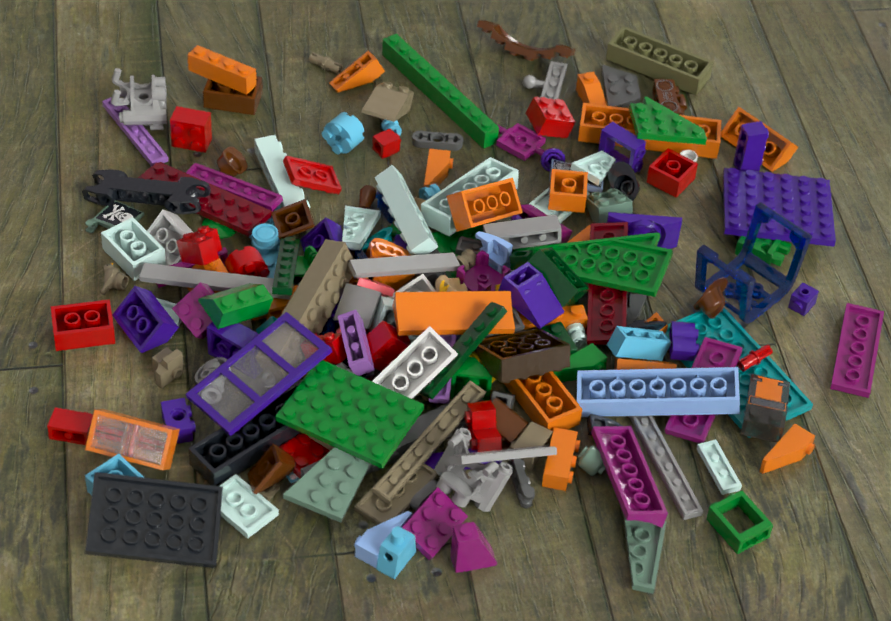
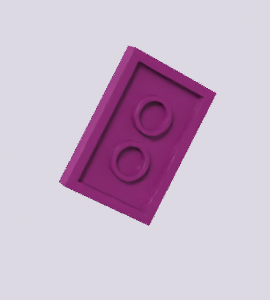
[402,487,468,560]

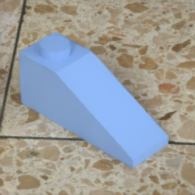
[354,511,412,568]

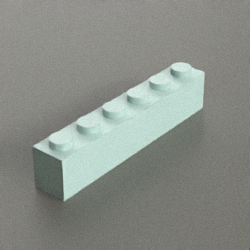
[254,135,310,208]
[375,165,438,255]

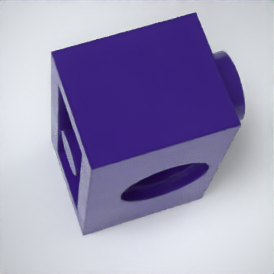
[160,398,196,444]

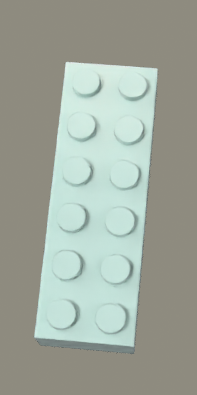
[421,157,519,236]

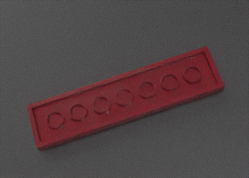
[138,162,272,237]
[587,222,628,345]

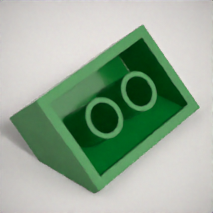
[198,283,273,329]

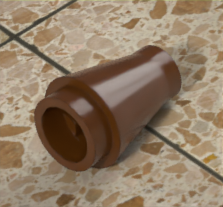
[359,185,377,209]

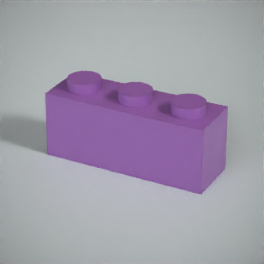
[338,310,375,376]

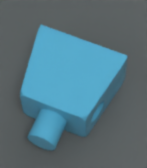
[376,526,416,579]

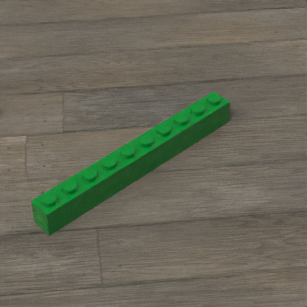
[382,33,499,149]

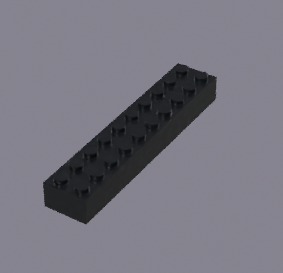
[188,358,375,486]

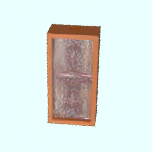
[85,409,180,470]

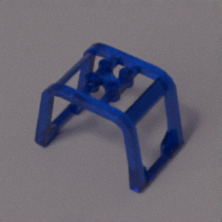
[695,202,812,324]

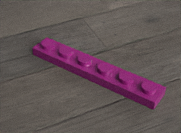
[186,163,283,212]

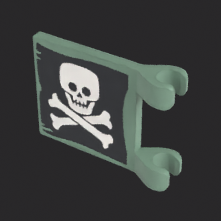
[85,201,144,233]

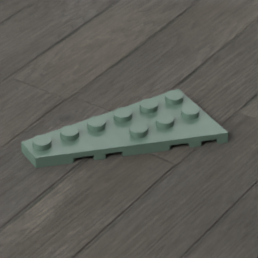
[283,447,370,522]

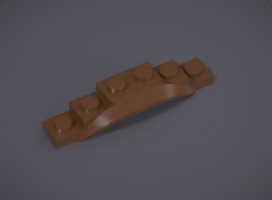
[477,19,576,61]

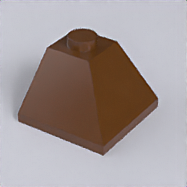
[271,199,316,240]
[247,443,295,494]

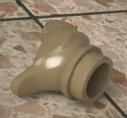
[100,263,129,295]

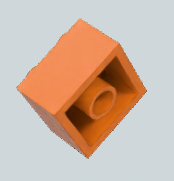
[548,169,588,213]

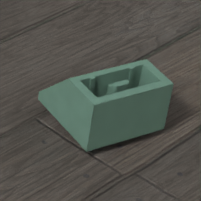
[586,188,633,223]

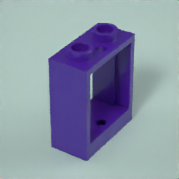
[598,122,646,173]

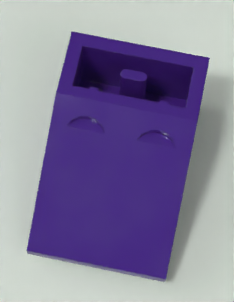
[498,262,564,329]

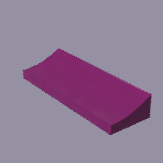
[591,426,668,528]

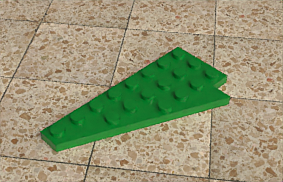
[516,233,673,297]

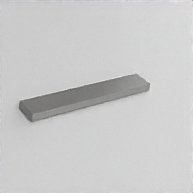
[348,252,460,278]
[448,446,557,464]

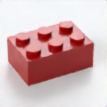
[51,299,115,351]

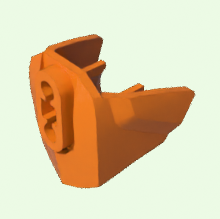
[363,238,415,297]

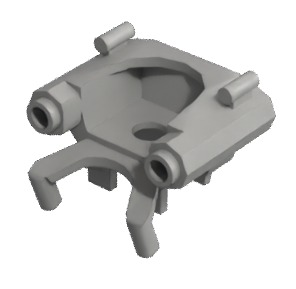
[111,68,167,130]
[434,428,512,512]

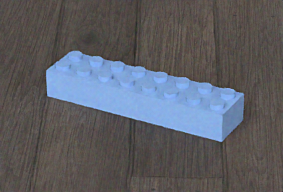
[577,367,740,417]

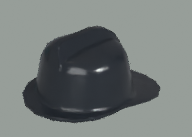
[608,162,640,201]

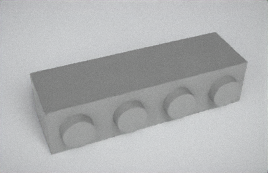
[483,214,561,249]

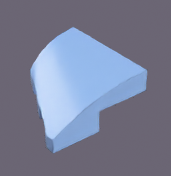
[475,232,513,274]

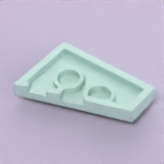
[570,151,616,186]

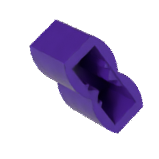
[669,321,699,361]

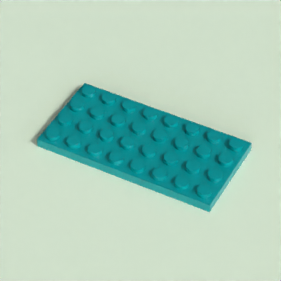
[665,308,813,438]

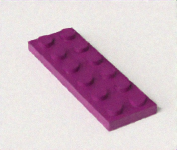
[830,303,884,398]
[665,337,742,444]

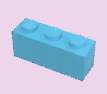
[607,326,672,361]

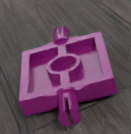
[496,123,546,161]

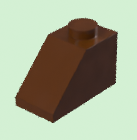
[493,398,529,443]

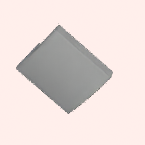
[333,283,382,330]

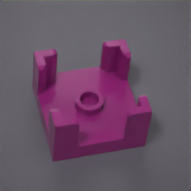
[456,250,511,291]

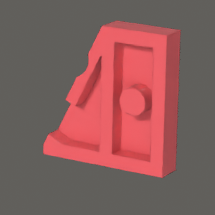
[357,277,395,297]

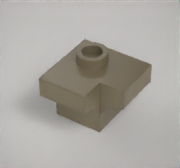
[152,347,184,389]

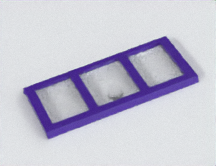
[185,312,332,436]

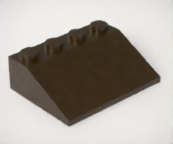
[474,327,570,383]

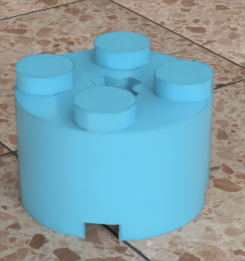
[322,112,364,154]

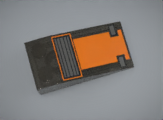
[740,374,790,443]

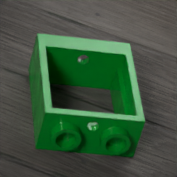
[706,490,773,554]

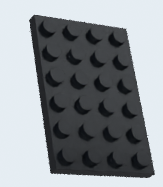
[85,472,223,568]

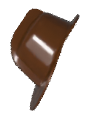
[217,146,247,177]
[694,277,728,319]

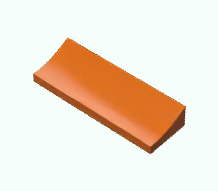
[393,291,515,336]

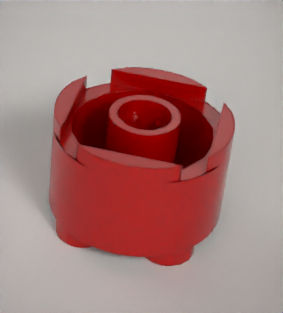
[225,246,270,278]

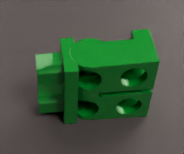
[735,236,792,268]

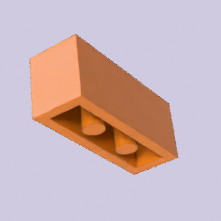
[542,427,580,491]

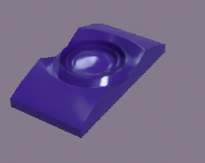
[607,212,682,249]

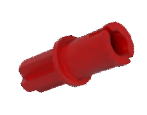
[737,345,773,372]

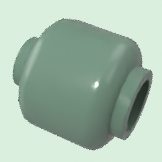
[577,445,605,476]

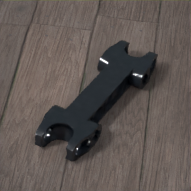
[82,169,211,214]

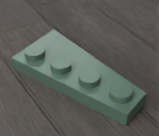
[624,516,666,594]

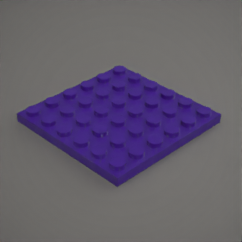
[723,168,836,247]

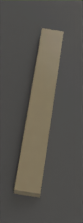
[372,380,486,503]

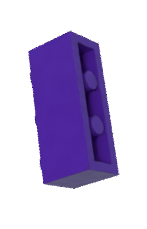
[733,121,769,172]

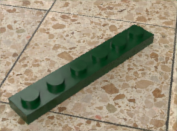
[272,237,300,295]
[419,302,507,400]

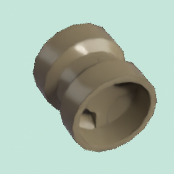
[456,249,476,272]

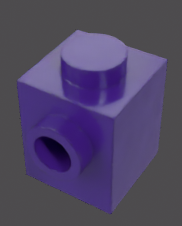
[788,282,819,316]

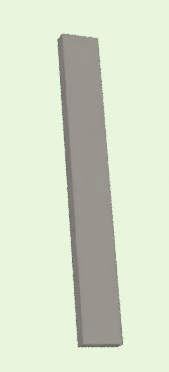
[139,263,294,300]
[629,416,703,520]

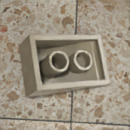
[361,81,414,122]

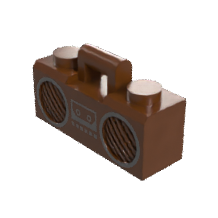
[652,79,687,115]

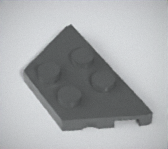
[601,65,641,108]

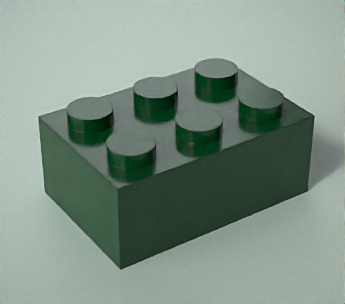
[526,247,589,307]

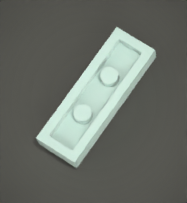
[697,440,742,495]

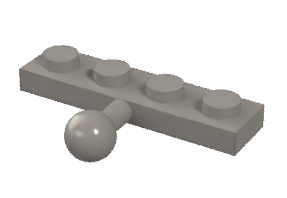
[523,61,567,99]

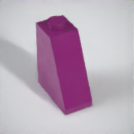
[450,522,497,573]

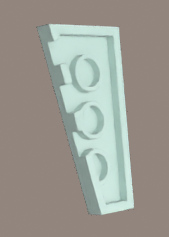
[342,206,381,250]

